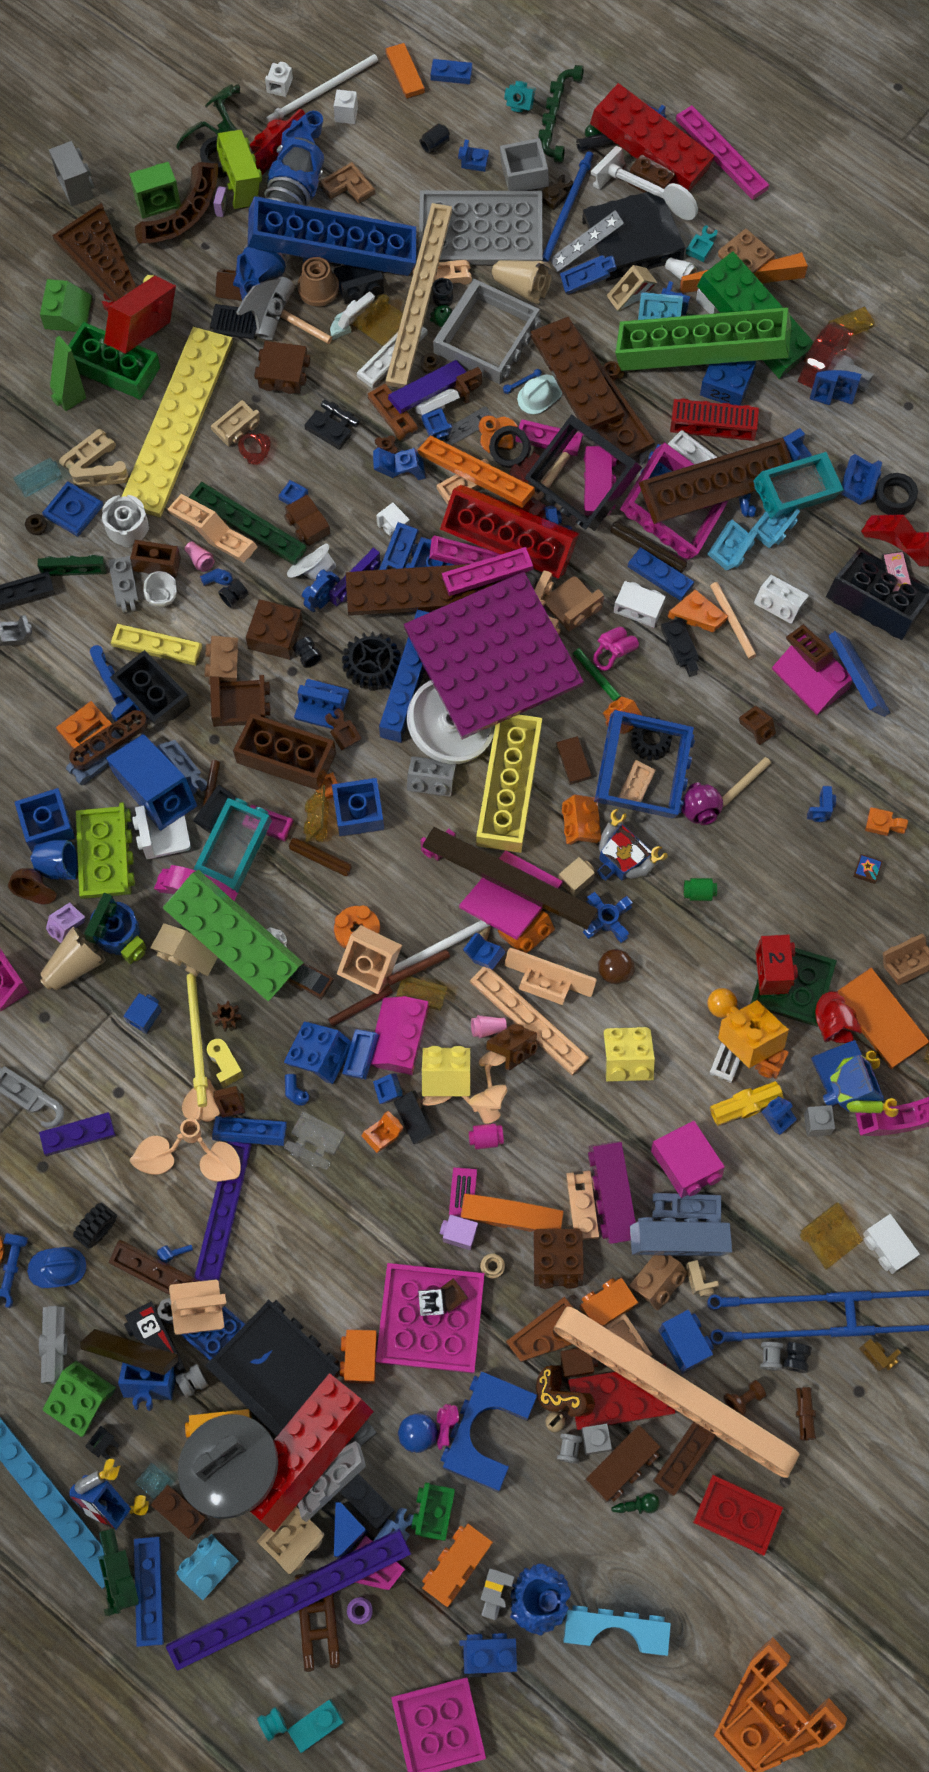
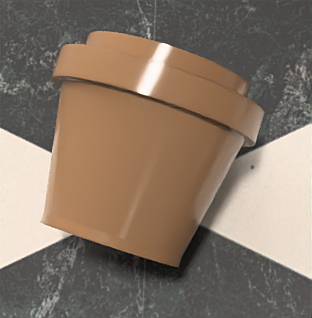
[297,257,339,306]

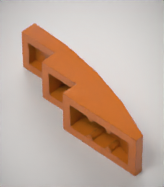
[460,1194,563,1232]

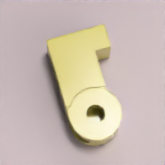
[207,1039,244,1088]

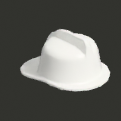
[287,544,336,580]

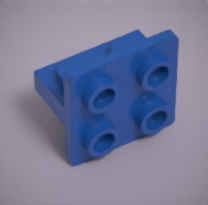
[294,679,349,729]

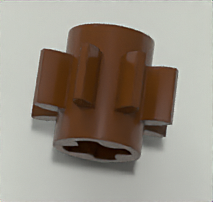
[212,1000,242,1032]

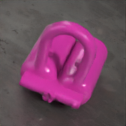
[593,626,639,671]

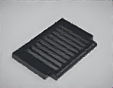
[210,304,257,339]

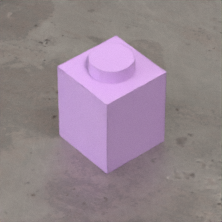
[440,1215,478,1250]

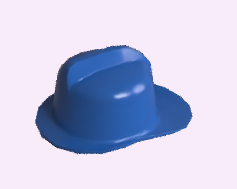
[27,1247,86,1288]

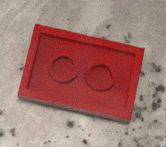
[693,1475,783,1556]

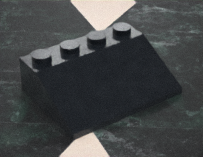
[826,548,929,640]

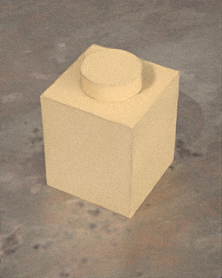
[558,857,595,897]

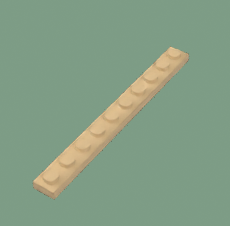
[386,203,452,388]

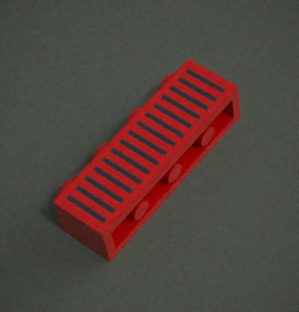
[670,398,759,441]

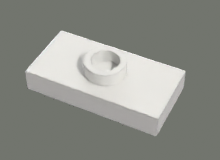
[338,291,375,329]
[414,389,460,415]

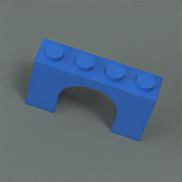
[440,1371,537,1492]

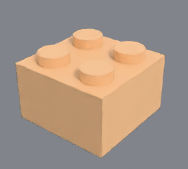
[337,926,402,994]

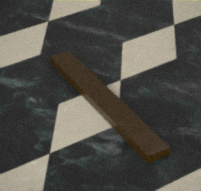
[423,827,598,930]

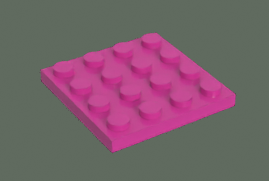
[376,1263,485,1374]

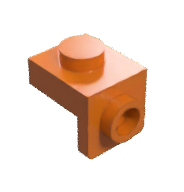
[361,1111,403,1153]

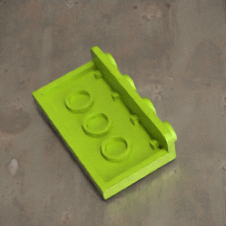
[76,802,135,899]

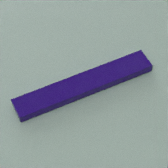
[194,1141,252,1281]

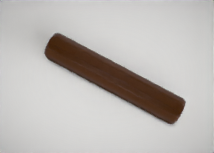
[289,838,352,876]

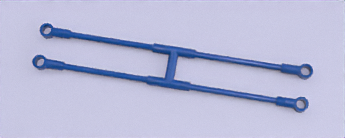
[707,1290,929,1346]

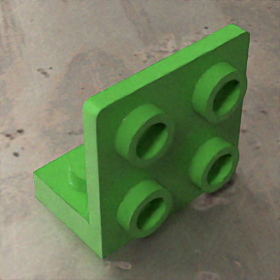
[43,1361,116,1437]

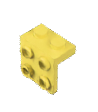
[604,1027,655,1082]

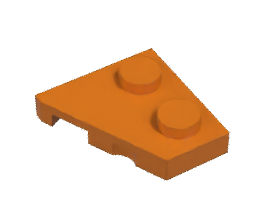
[668,590,728,633]

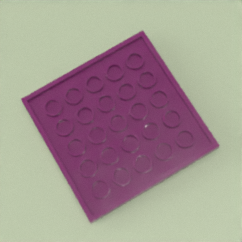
[404,572,584,740]

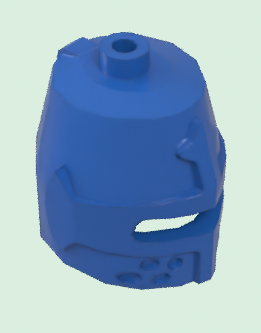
[31,840,78,880]

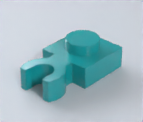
[686,225,718,262]

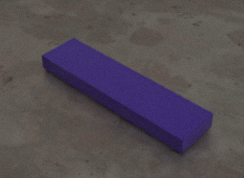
[388,360,466,414]

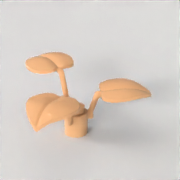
[421,1051,507,1124]
[130,1079,241,1182]

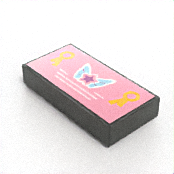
[881,551,912,593]

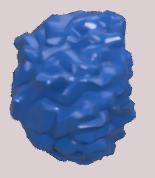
[510,1563,571,1636]

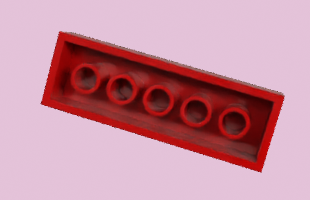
[590,83,715,192]
[440,485,580,579]
[250,1373,374,1533]

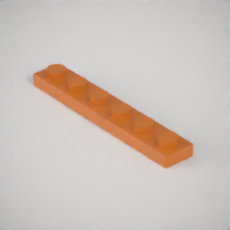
[418,435,535,508]

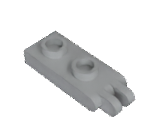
[108,556,139,613]

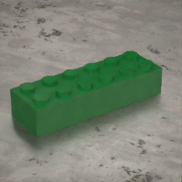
[697,251,816,379]

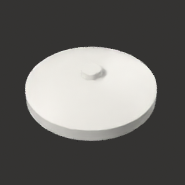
[407,680,495,764]

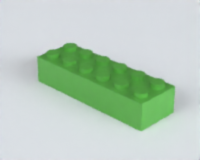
[163,870,304,1002]

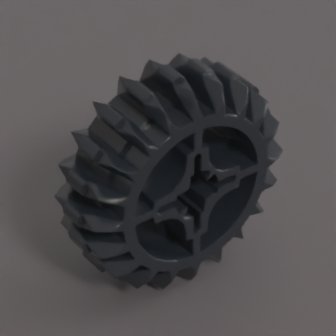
[342,631,401,691]

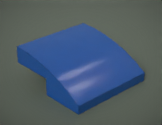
[810,370,862,405]

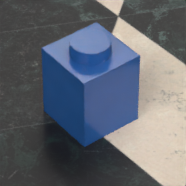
[124,993,162,1034]

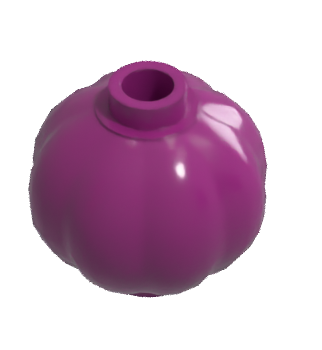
[681,782,723,825]

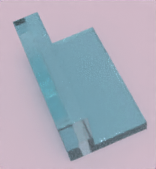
[13,457,62,498]

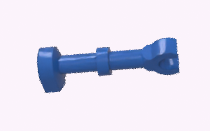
[0,1233,28,1308]

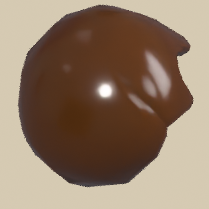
[598,949,635,985]

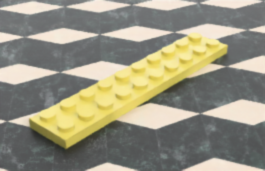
[122,327,233,518]

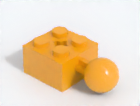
[707,988,789,1068]

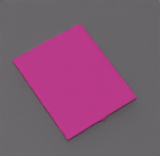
[459,850,563,940]

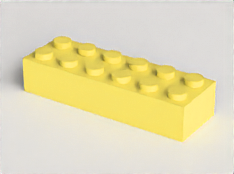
[476,715,542,853]

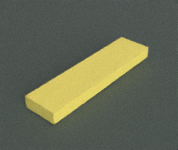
[111,624,202,666]

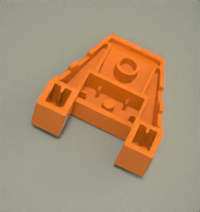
[714,1637,847,1772]

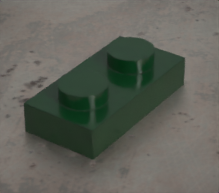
[84,893,117,944]

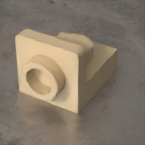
[685,1260,719,1297]

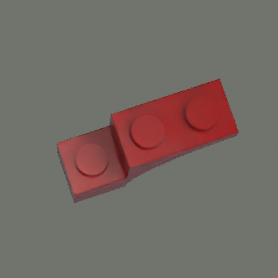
[861,515,929,566]

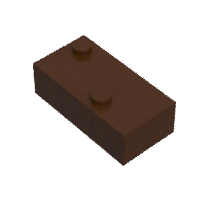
[233,713,336,791]

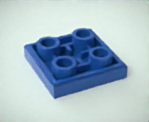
[181,1306,245,1360]

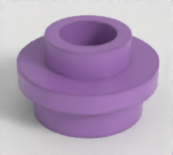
[347,1597,373,1624]

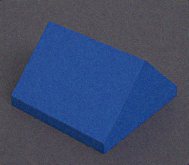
[334,1502,368,1558]

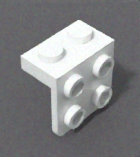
[132,806,191,859]

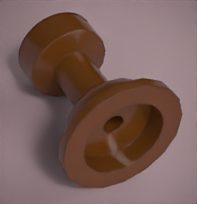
[724,1380,767,1416]

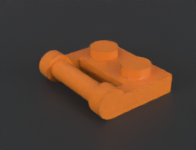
[56,701,112,757]

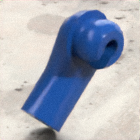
[739,494,756,517]
[285,1074,309,1106]

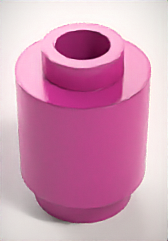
[468,1123,504,1150]

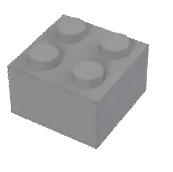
[500,138,549,191]
[49,141,95,207]

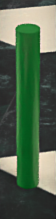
[573,648,621,701]

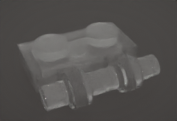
[284,1112,345,1170]

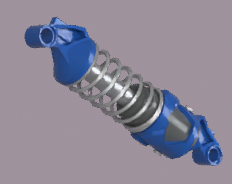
[233,110,324,301]

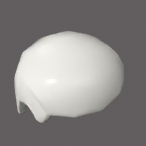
[143,571,177,607]

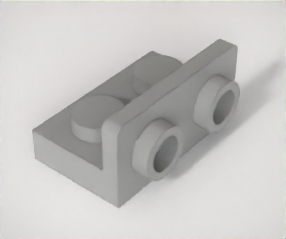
[407,756,456,797]

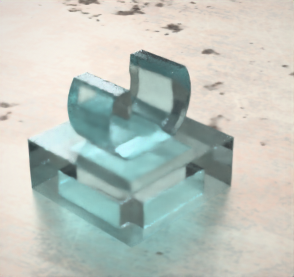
[135,1463,172,1500]

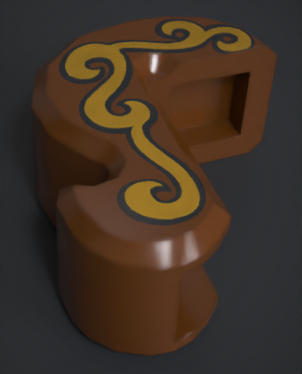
[536,1365,595,1417]

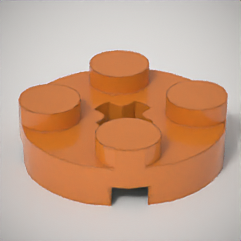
[334,905,380,948]

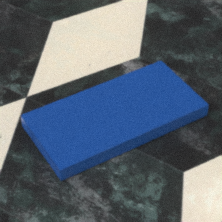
[829,631,891,717]

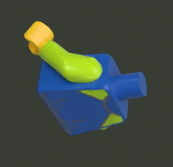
[823,1050,898,1117]

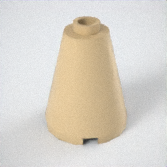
[492,260,551,304]
[40,927,106,990]

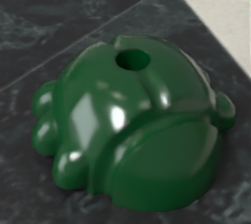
[430,305,452,327]

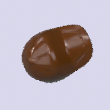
[8,868,57,905]

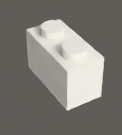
[614,581,666,628]
[863,1214,920,1274]

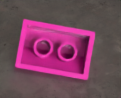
[772,635,853,715]
[370,996,429,1076]

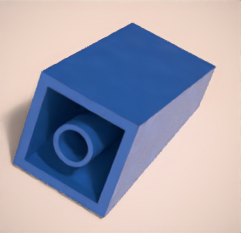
[106,734,197,831]

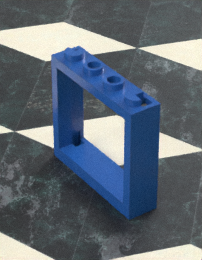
[594,710,695,819]

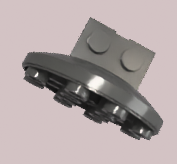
[178,1414,278,1519]

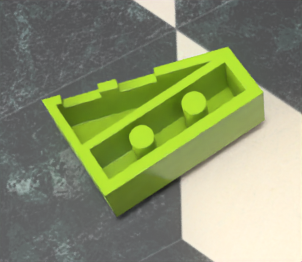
[217,130,262,209]

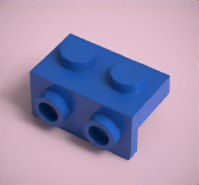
[840,454,882,505]
[459,1633,517,1674]

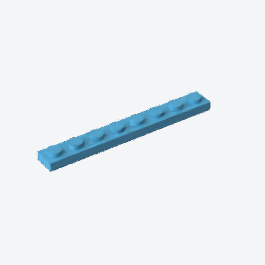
[0,1417,105,1589]

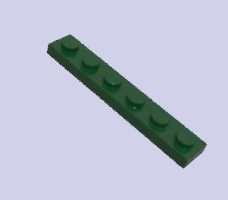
[189,481,307,565]

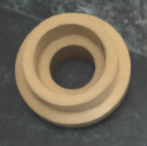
[480,1254,505,1279]

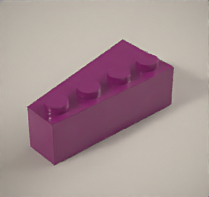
[588,1141,636,1244]

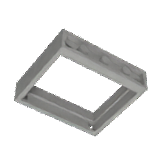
[433,279,541,384]

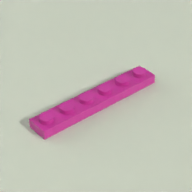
[676,105,769,200]

